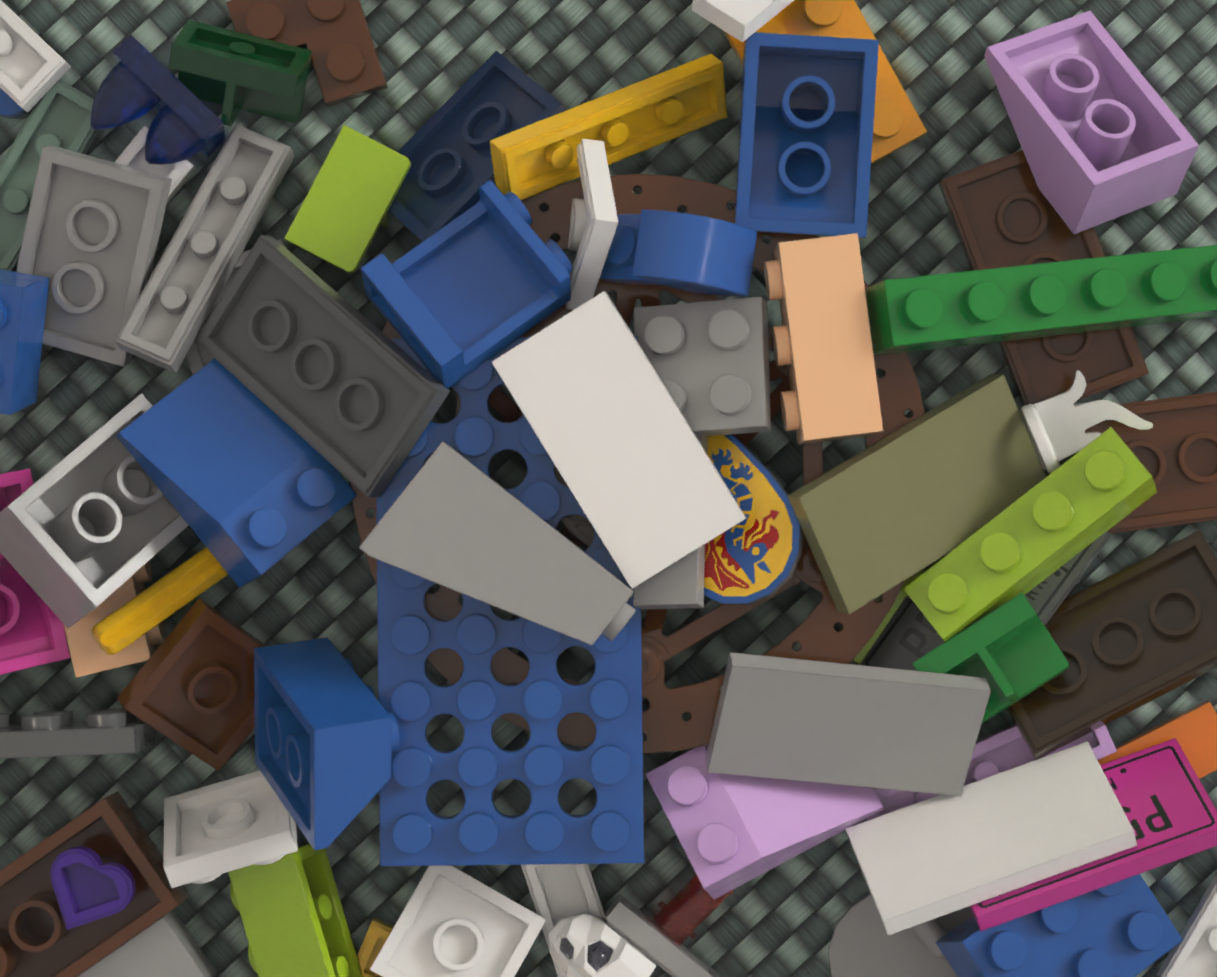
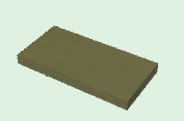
[788,374,1046,614]

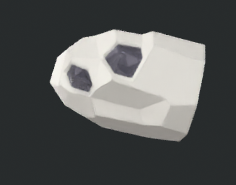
[548,913,656,977]

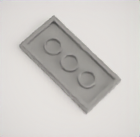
[706,652,991,796]

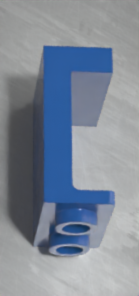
[361,179,573,389]

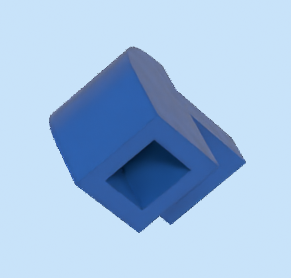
[599,209,757,296]

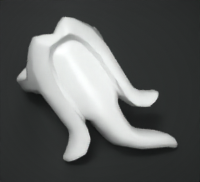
[1019,370,1153,475]

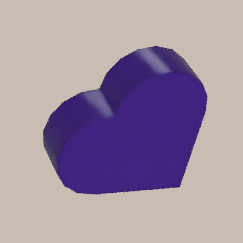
[50,846,136,930]

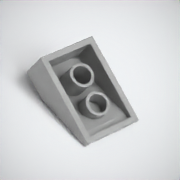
[0,393,188,628]

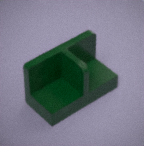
[168,20,312,126]

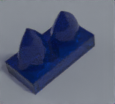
[90,35,226,165]

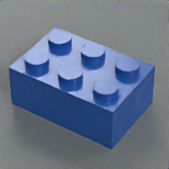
[935,874,1183,977]

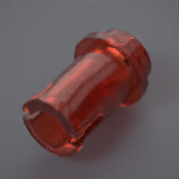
[653,874,735,945]

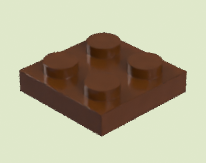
[117,598,267,771]

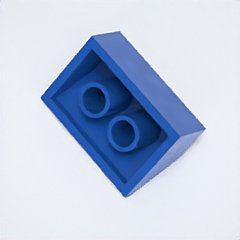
[254,637,400,850]

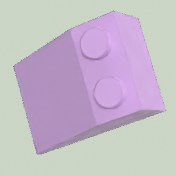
[984,11,1199,234]
[645,745,884,899]

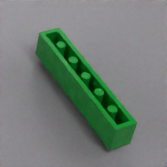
[865,245,1217,356]

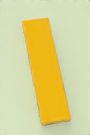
[490,54,727,200]

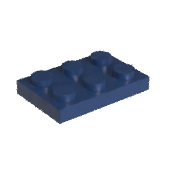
[388,51,567,242]

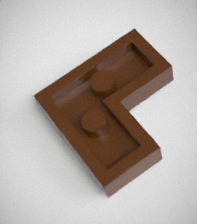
[226,0,388,107]

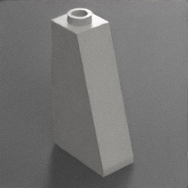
[359,442,636,645]

